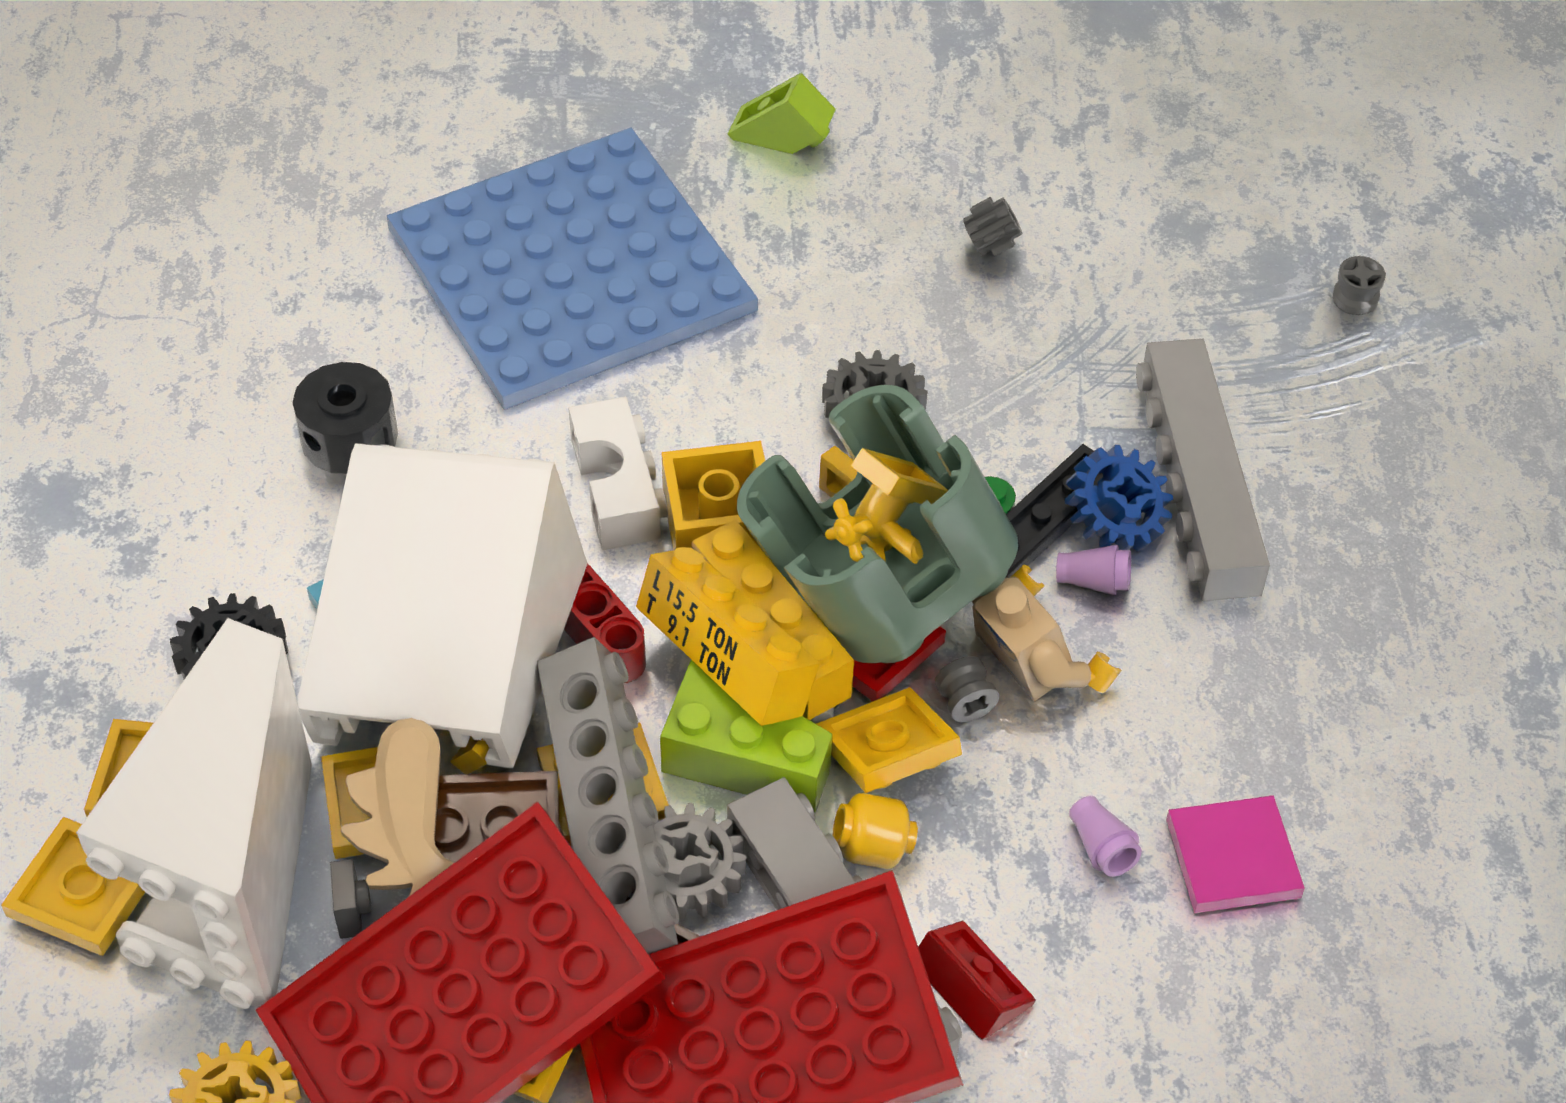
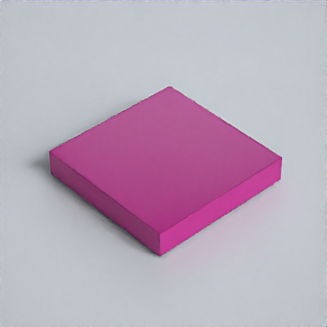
[1166,795,1305,913]

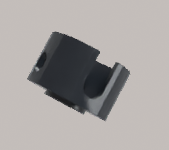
[292,362,398,474]

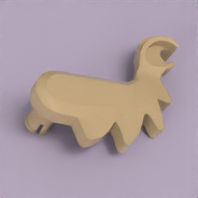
[341,718,454,896]

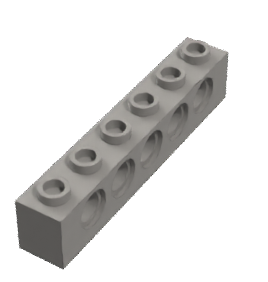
[537,637,679,954]

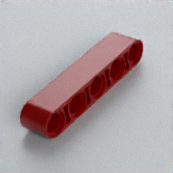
[564,564,646,683]

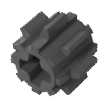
[963,197,1023,256]

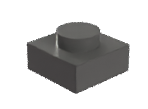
[330,859,371,939]

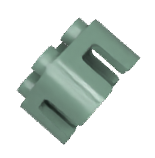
[737,385,1018,663]

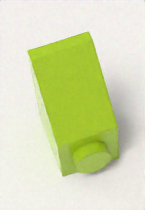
[728,73,836,154]

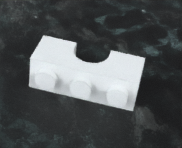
[569,396,668,550]

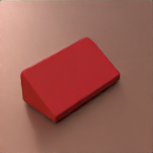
[918,921,1036,1039]

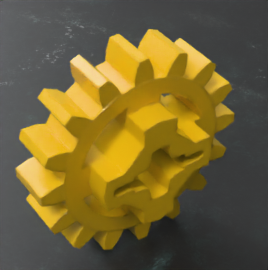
[169,1041,302,1103]

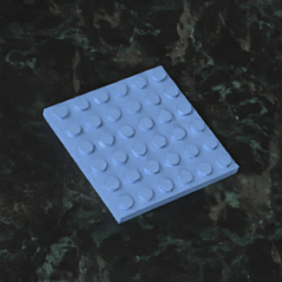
[386,127,758,410]

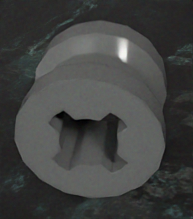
[1332,256,1386,315]
[935,656,1000,722]

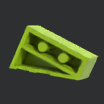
[660,660,833,813]

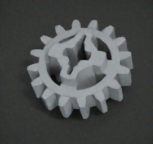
[653,803,746,921]

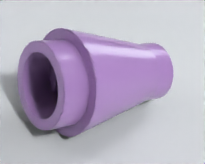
[1056,545,1131,596]
[1069,796,1142,877]

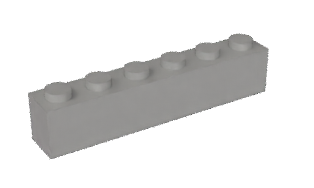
[1136,338,1270,601]
[727,777,962,1063]

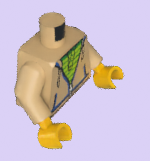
[972,565,1122,702]

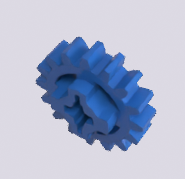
[1065,445,1174,552]

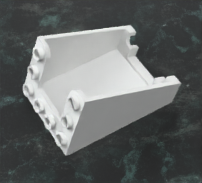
[297,443,588,768]
[76,618,312,1009]

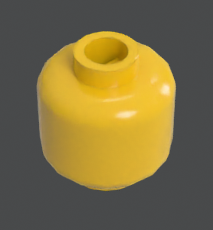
[832,793,918,869]

